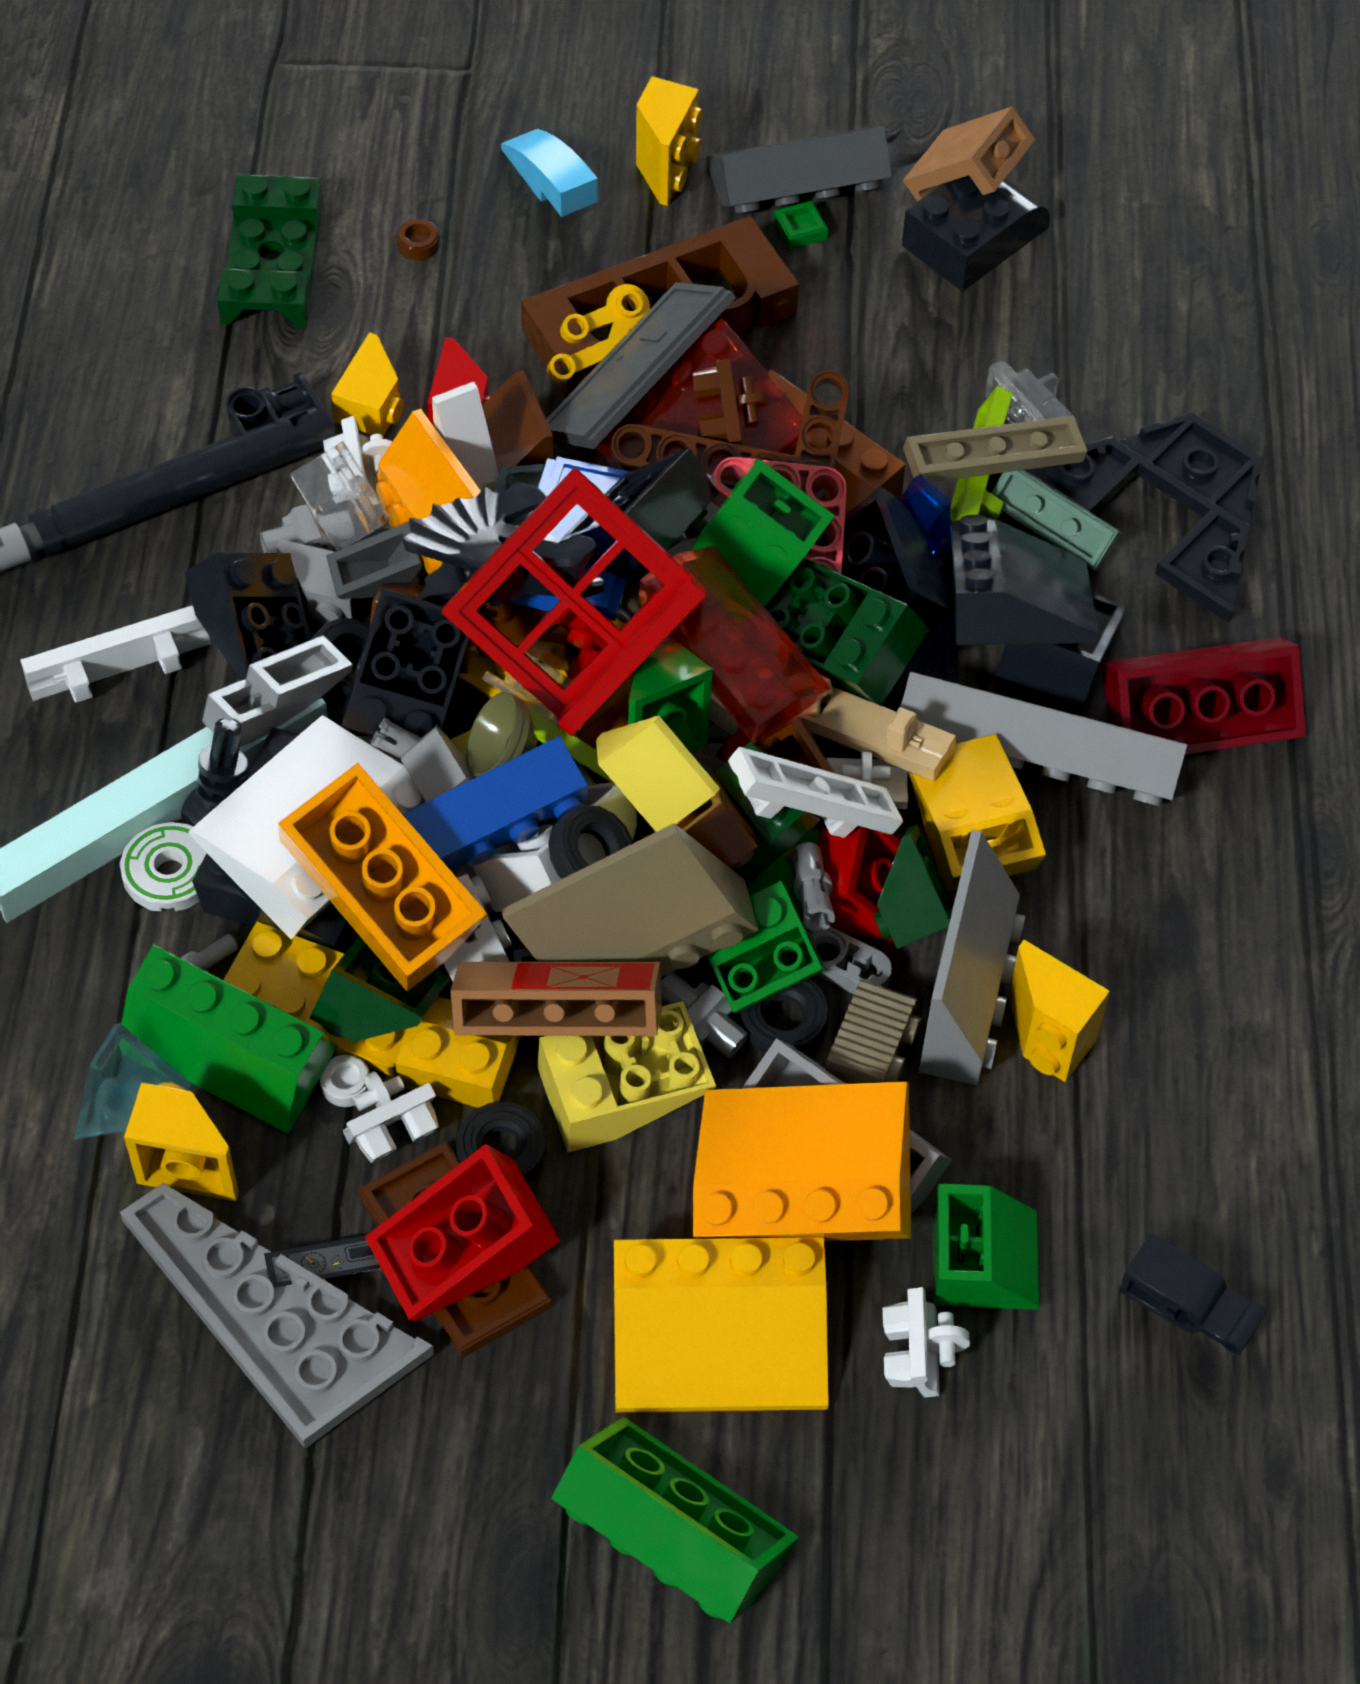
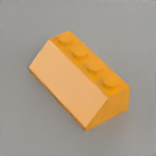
[376,409,481,574]
[278,763,487,992]

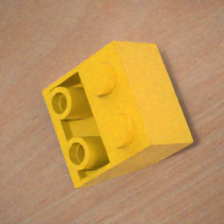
[636,76,703,206]

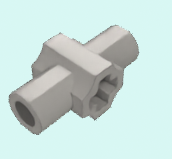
[260,504,355,553]
[661,971,749,1059]

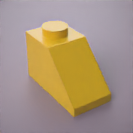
[331,332,404,436]

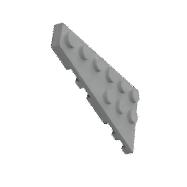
[120,1183,434,1449]

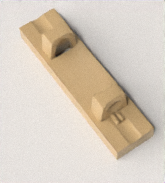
[764,668,956,781]

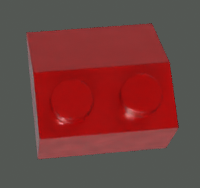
[818,826,901,942]

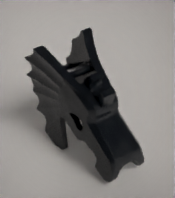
[402,482,605,607]

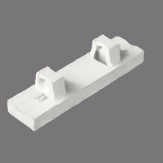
[20,605,211,703]
[728,747,903,838]

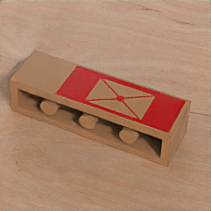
[451,962,662,1036]

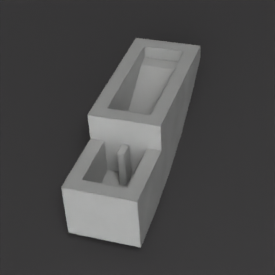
[202,635,353,747]

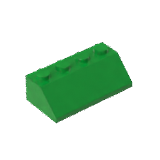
[117,944,338,1134]
[551,1417,799,1624]

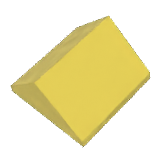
[596,715,720,832]

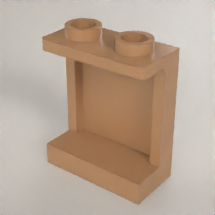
[902,106,1035,202]

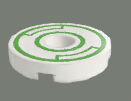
[120,822,206,912]

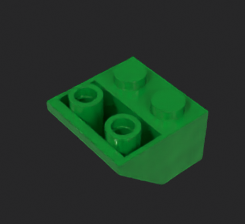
[707,880,824,1014]
[933,1183,1039,1310]

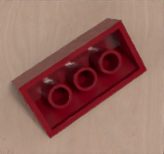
[1102,637,1306,755]

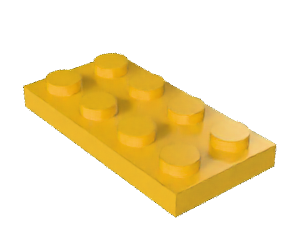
[224,921,407,1078]

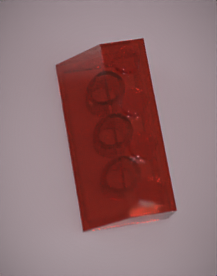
[639,546,831,745]

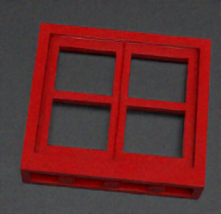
[441,467,706,736]

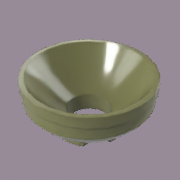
[466,692,538,777]

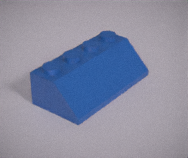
[402,736,589,871]

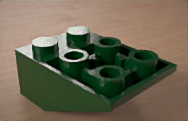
[759,558,929,706]

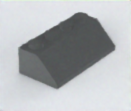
[706,127,892,213]

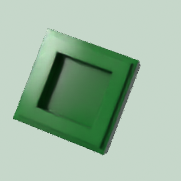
[773,200,828,250]

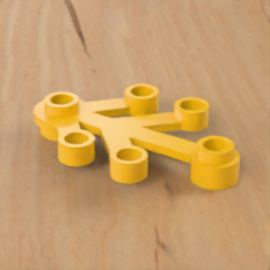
[547,284,658,415]

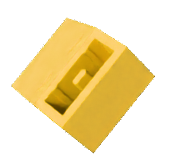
[908,734,1046,891]

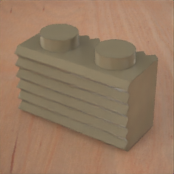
[826,979,922,1084]

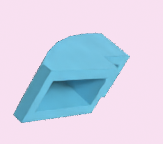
[501,129,598,217]

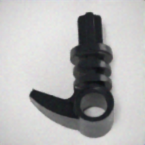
[181,718,247,826]

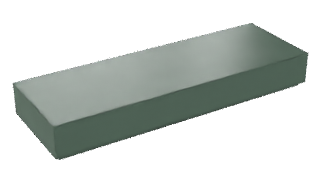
[991,470,1122,571]

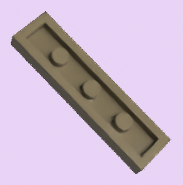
[903,416,1088,484]

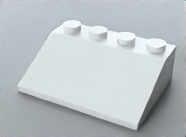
[188,715,426,939]

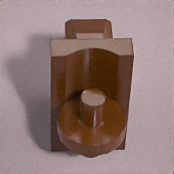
[692,359,769,444]

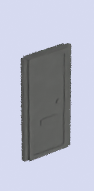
[546,282,736,449]

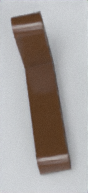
[612,370,849,501]

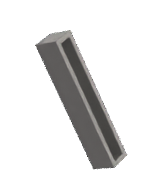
[901,672,1187,806]

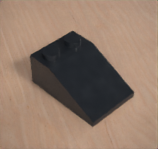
[995,593,1127,709]

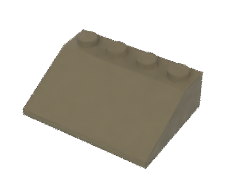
[501,823,759,977]

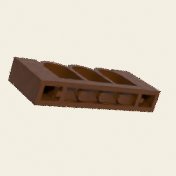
[521,216,799,398]

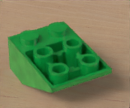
[679,459,835,619]

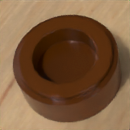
[397,219,440,261]

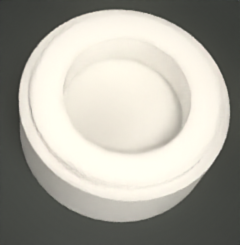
[320,1054,370,1107]

